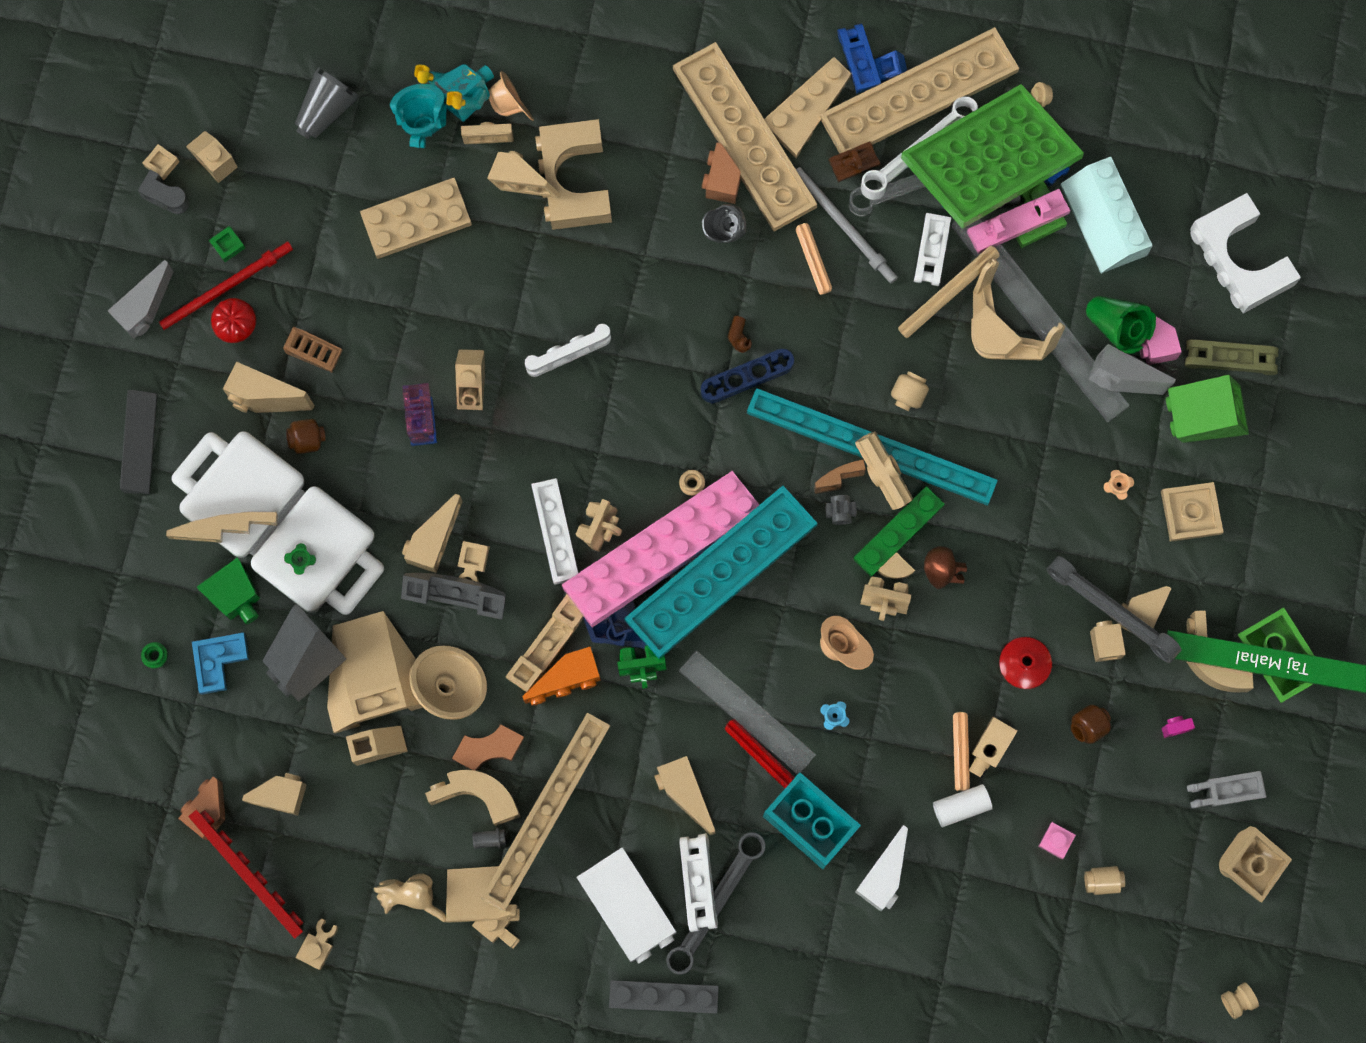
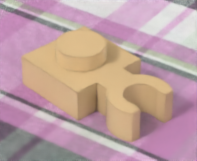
[458,541,490,582]
[296,919,338,970]

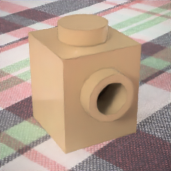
[1090,621,1126,662]

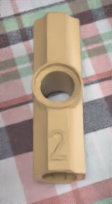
[855,431,913,510]

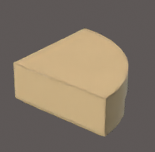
[878,552,915,579]

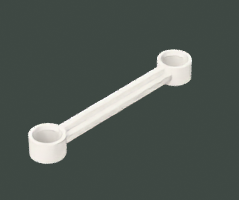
[861,96,978,200]

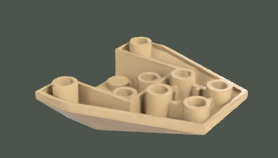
[327,611,423,733]

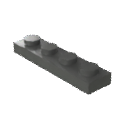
[609,980,719,1014]

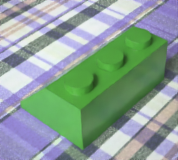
[1238,608,1314,703]

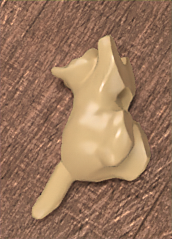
[374,874,446,922]

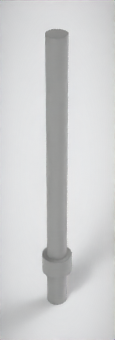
[796,167,898,284]

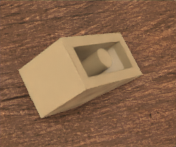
[186,131,237,183]
[1118,586,1171,633]
[242,773,306,816]

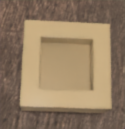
[143,144,179,180]

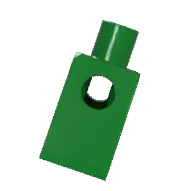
[197,558,260,625]

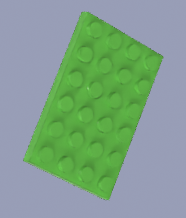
[901,84,1084,229]

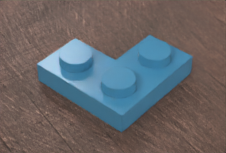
[192,633,249,695]

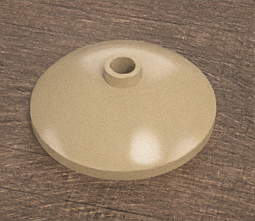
[409,646,487,720]

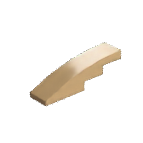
[166,512,278,543]

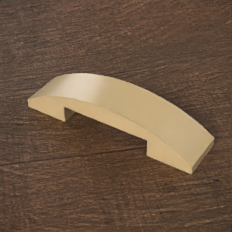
[506,595,584,692]

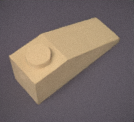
[487,151,561,198]
[402,494,463,573]
[654,756,715,835]

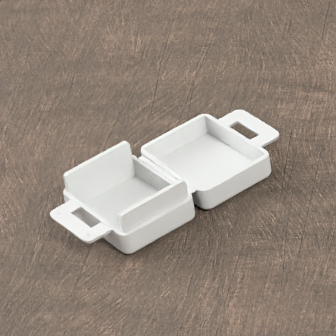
[172,431,384,615]

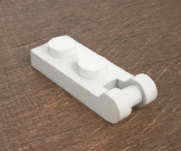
[914,213,951,286]

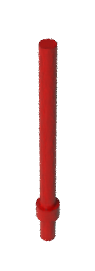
[159,241,293,330]

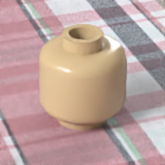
[891,371,929,411]

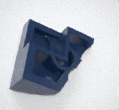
[583,601,647,649]

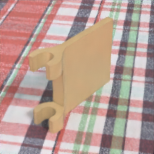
[446,866,520,923]

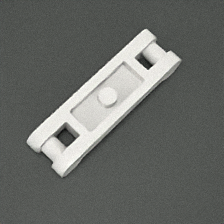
[525,324,611,377]
[680,833,718,932]

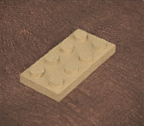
[360,178,472,259]

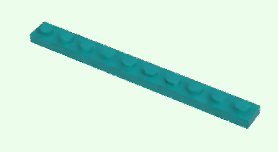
[747,388,998,506]

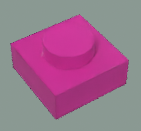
[1161,716,1195,738]

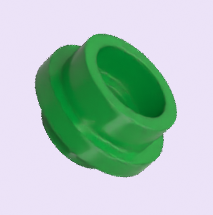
[141,642,168,669]

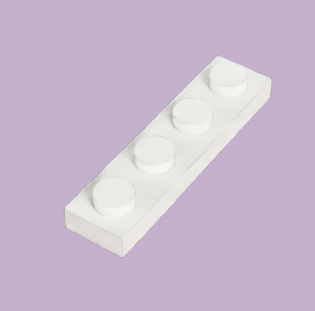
[531,478,578,585]

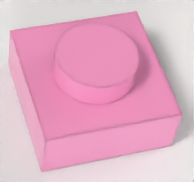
[1039,822,1076,859]

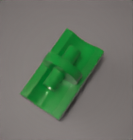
[617,646,666,689]

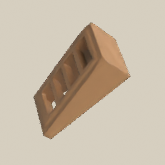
[283,327,343,373]

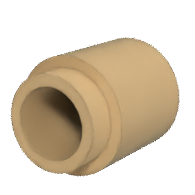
[1084,866,1125,895]

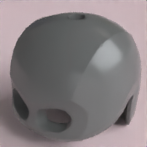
[702,204,747,243]

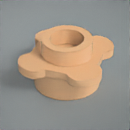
[1104,470,1134,500]

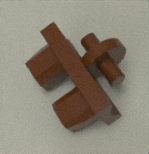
[828,141,880,183]

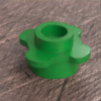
[284,543,316,575]

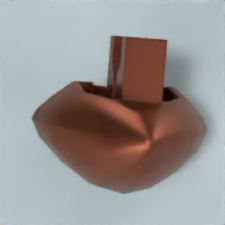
[924,546,967,589]

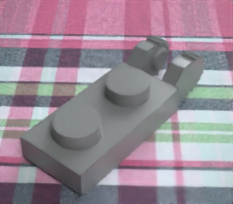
[1187,771,1267,808]

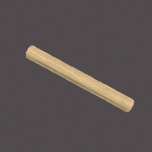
[898,245,1000,338]

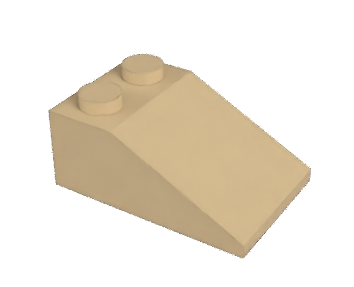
[223,362,315,413]

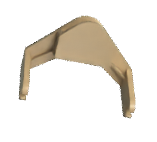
[971,258,1065,360]

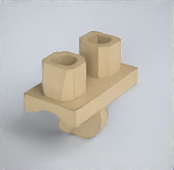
[576,499,622,552]
[860,576,911,621]

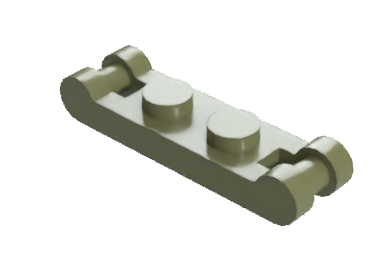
[1185,340,1279,375]

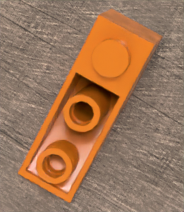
[522,647,601,706]

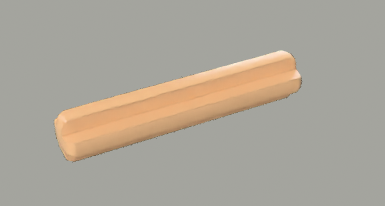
[796,223,832,295]
[953,712,970,791]

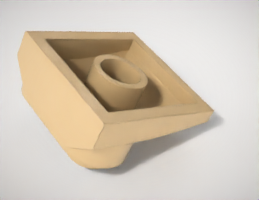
[1219,826,1292,903]

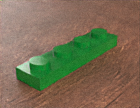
[853,486,945,577]

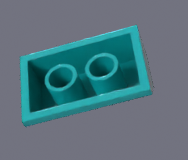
[763,772,861,869]

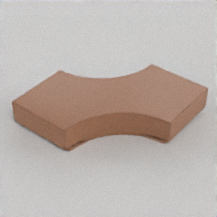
[452,725,524,771]

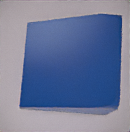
[874,50,907,83]

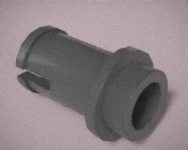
[472,827,507,849]

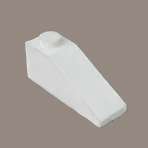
[855,825,908,911]

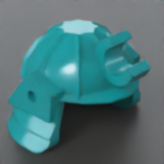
[390,84,447,148]

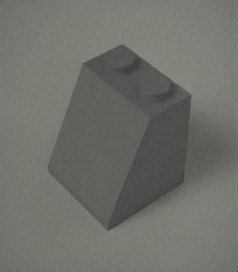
[263,604,346,702]

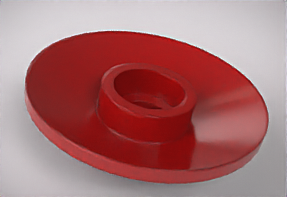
[999,637,1052,689]

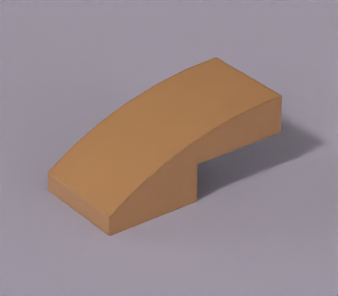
[814,460,865,494]

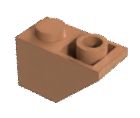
[702,143,741,204]
[178,777,225,840]

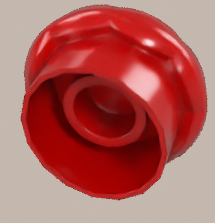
[211,298,256,343]

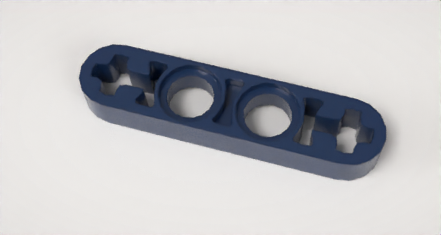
[701,349,794,403]

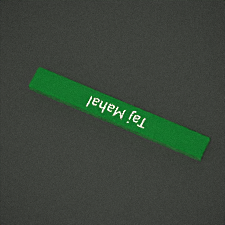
[1167,630,1366,693]

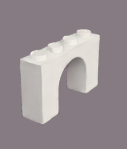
[1190,193,1301,313]

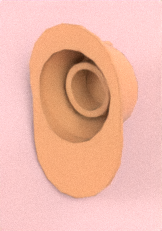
[488,71,534,121]
[820,616,874,670]

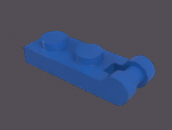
[837,23,881,93]

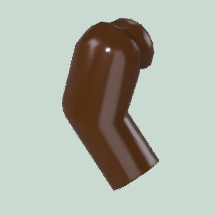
[728,316,752,353]

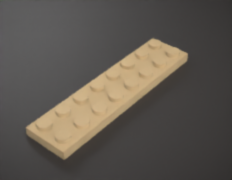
[820,28,1019,153]
[673,42,817,231]

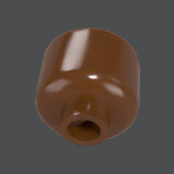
[286,419,325,454]
[1071,704,1111,744]

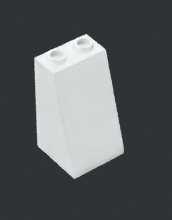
[577,848,676,964]

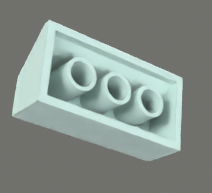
[1060,157,1153,274]

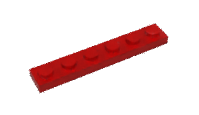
[188,809,304,939]

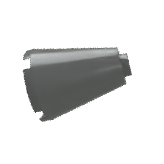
[295,67,359,140]

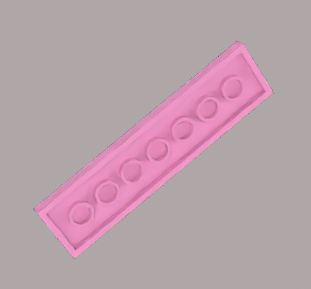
[562,471,759,627]

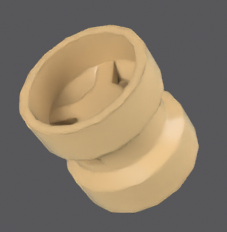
[1221,982,1259,1019]

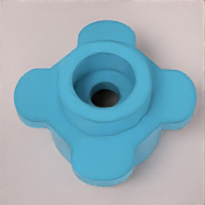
[820,701,849,730]

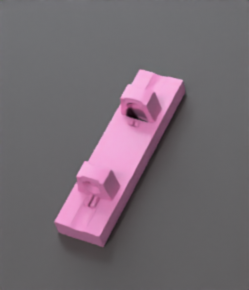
[967,189,1070,254]

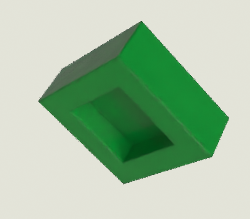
[209,226,245,262]

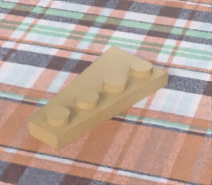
[764,57,851,158]

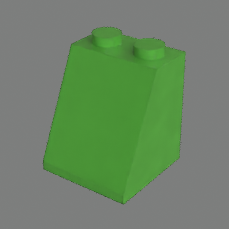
[1166,375,1249,443]

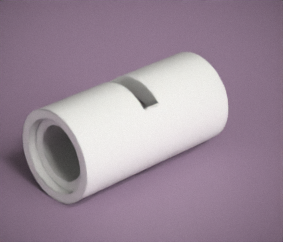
[933,784,992,827]

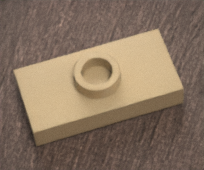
[461,122,514,144]

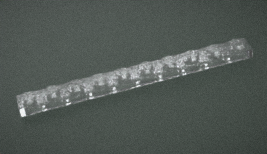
[951,219,1130,422]

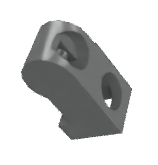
[138,170,189,214]

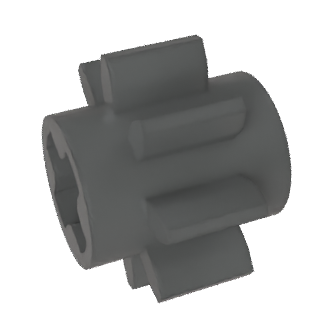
[825,495,857,525]

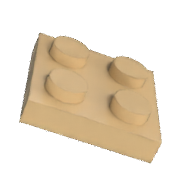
[1161,482,1223,542]

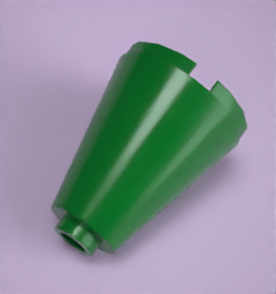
[1086,296,1156,354]

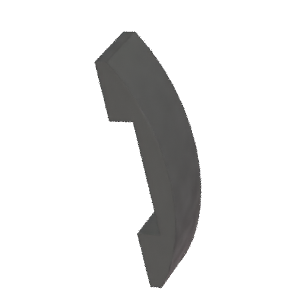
[401,573,506,619]

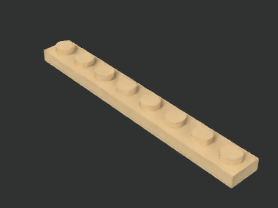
[481,713,610,912]

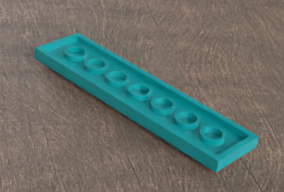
[624,486,818,659]

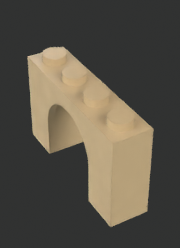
[535,119,612,230]

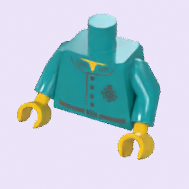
[414,64,494,121]

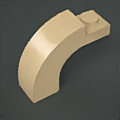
[1186,611,1254,692]
[425,770,521,826]

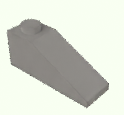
[108,260,174,339]
[1088,344,1176,395]

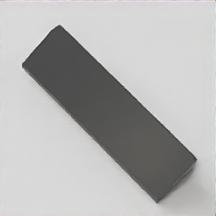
[120,390,157,494]

